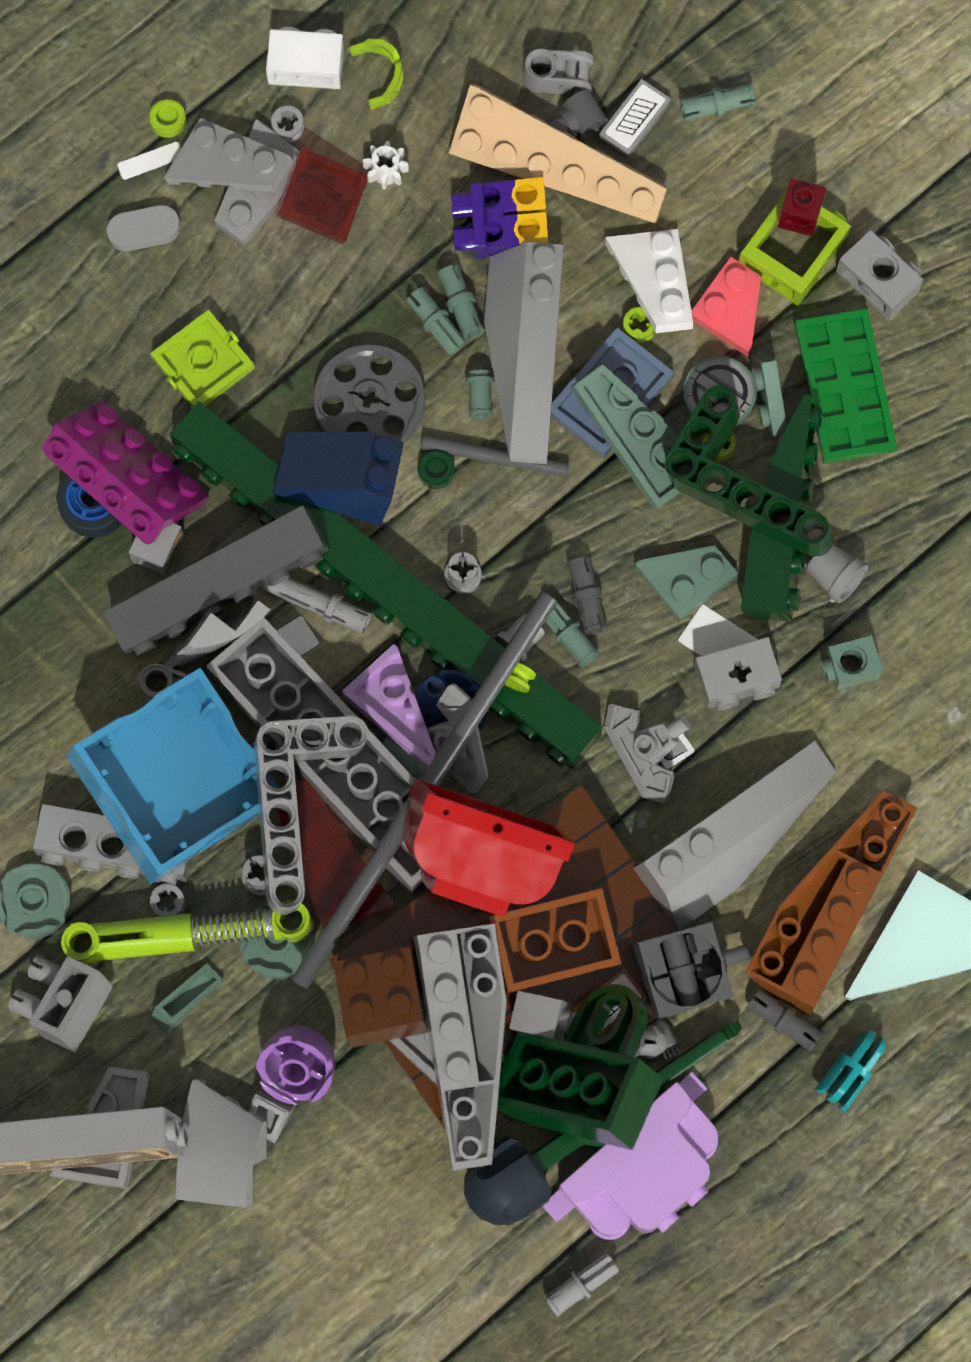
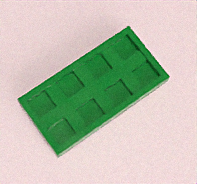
[794,308,898,464]

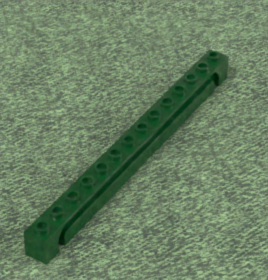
[170,401,602,769]

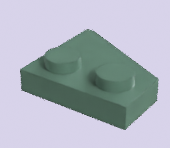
[634,545,738,622]

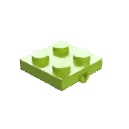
[150,309,255,408]

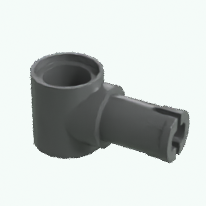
[548,90,608,139]

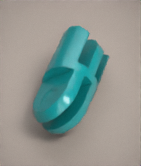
[815,1030,886,1113]

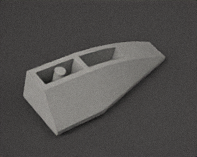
[413,924,507,1171]

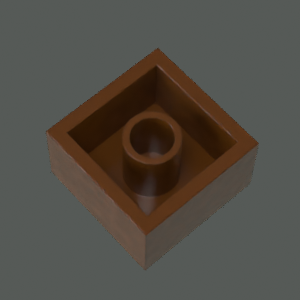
[333,946,428,1047]

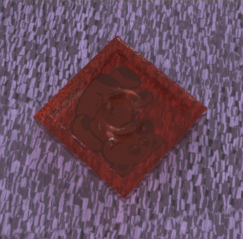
[276,147,368,244]

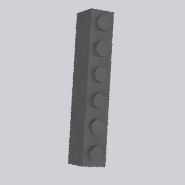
[104,505,329,657]

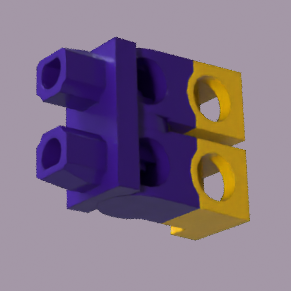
[451,177,548,259]

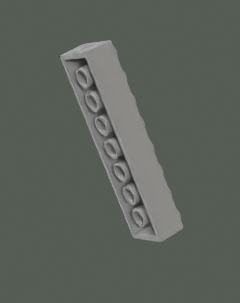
[206,617,425,895]

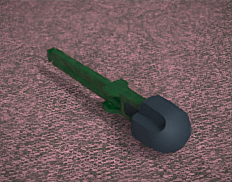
[464,1021,742,1225]

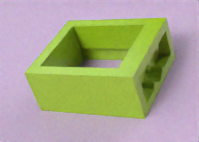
[739,191,851,306]

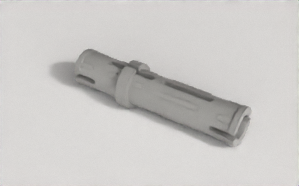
[260,577,373,635]

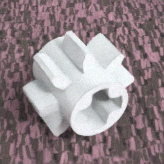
[363,141,409,190]

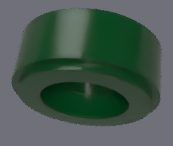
[418,450,455,489]

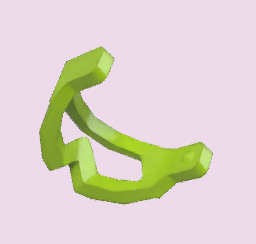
[349,38,404,110]

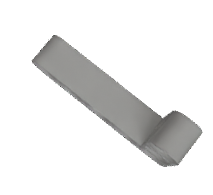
[254,716,368,915]

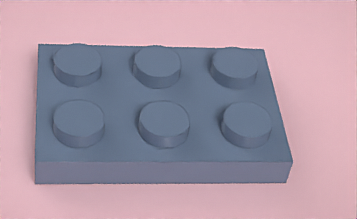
[551,328,675,458]

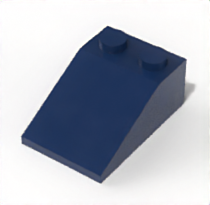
[273,432,404,526]

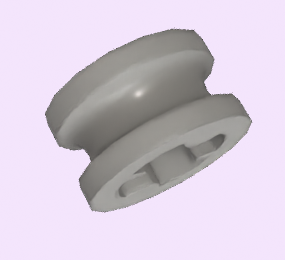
[271,106,304,143]
[150,884,185,917]

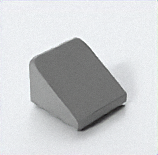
[248,1087,295,1144]

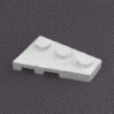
[605,229,693,333]

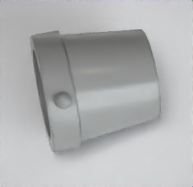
[806,544,868,603]

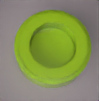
[149,99,186,138]

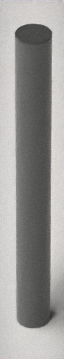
[421,435,569,477]

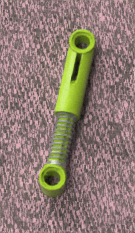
[61,900,314,965]

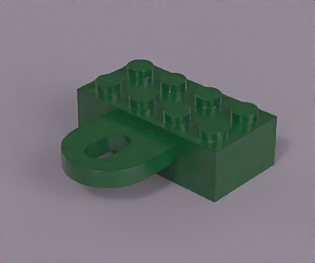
[497,984,663,1150]

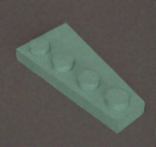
[570,364,692,510]

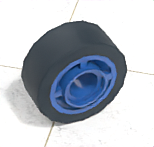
[56,474,122,538]

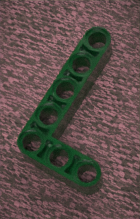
[665,385,833,557]

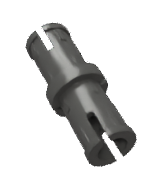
[567,557,607,635]
[747,988,824,1053]

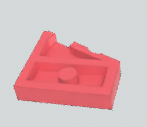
[691,257,761,357]

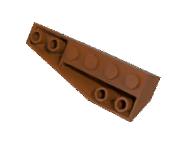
[745,790,917,1016]

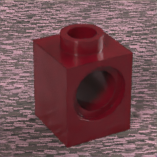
[778,178,826,237]

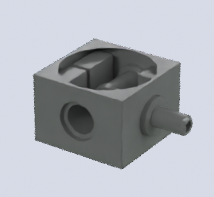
[631,922,750,1019]

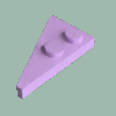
[342,644,436,769]

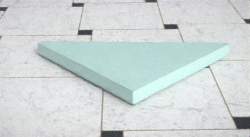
[844,871,971,1001]

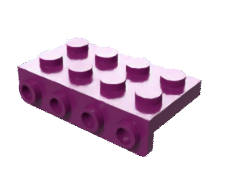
[42,401,209,545]

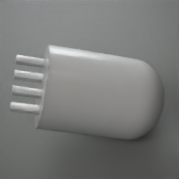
[650,1020,681,1060]

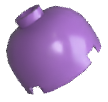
[256,1025,335,1105]

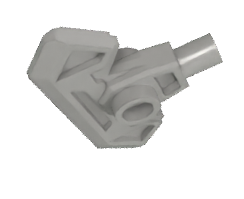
[427,683,489,793]
[604,703,691,804]

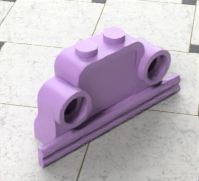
[542,1072,718,1240]

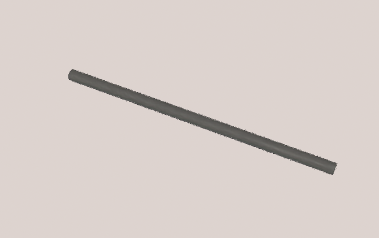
[291,592,557,990]

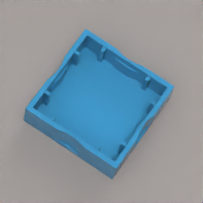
[66,668,280,884]

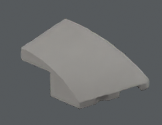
[164,598,270,671]
[176,1078,267,1208]

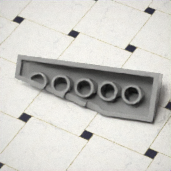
[484,242,564,464]
[633,741,836,931]

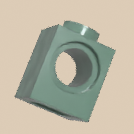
[822,635,883,691]

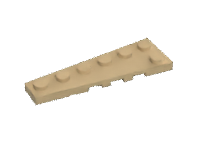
[449,83,668,223]

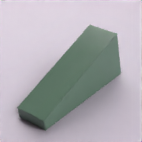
[151,963,223,1035]

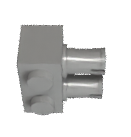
[8,955,113,1053]

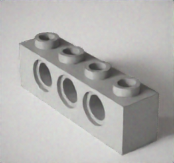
[33,804,191,886]

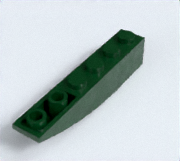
[741,394,822,622]

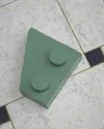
[750,351,787,436]

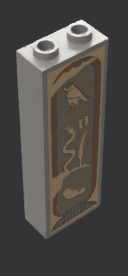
[0,1107,189,1175]

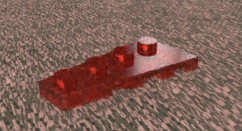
[277,779,396,929]

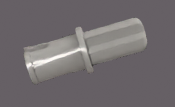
[543,1254,618,1317]

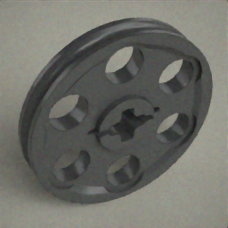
[314,345,425,443]

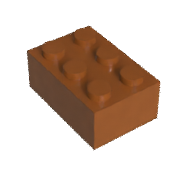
[485,888,621,994]

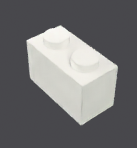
[266,27,344,89]

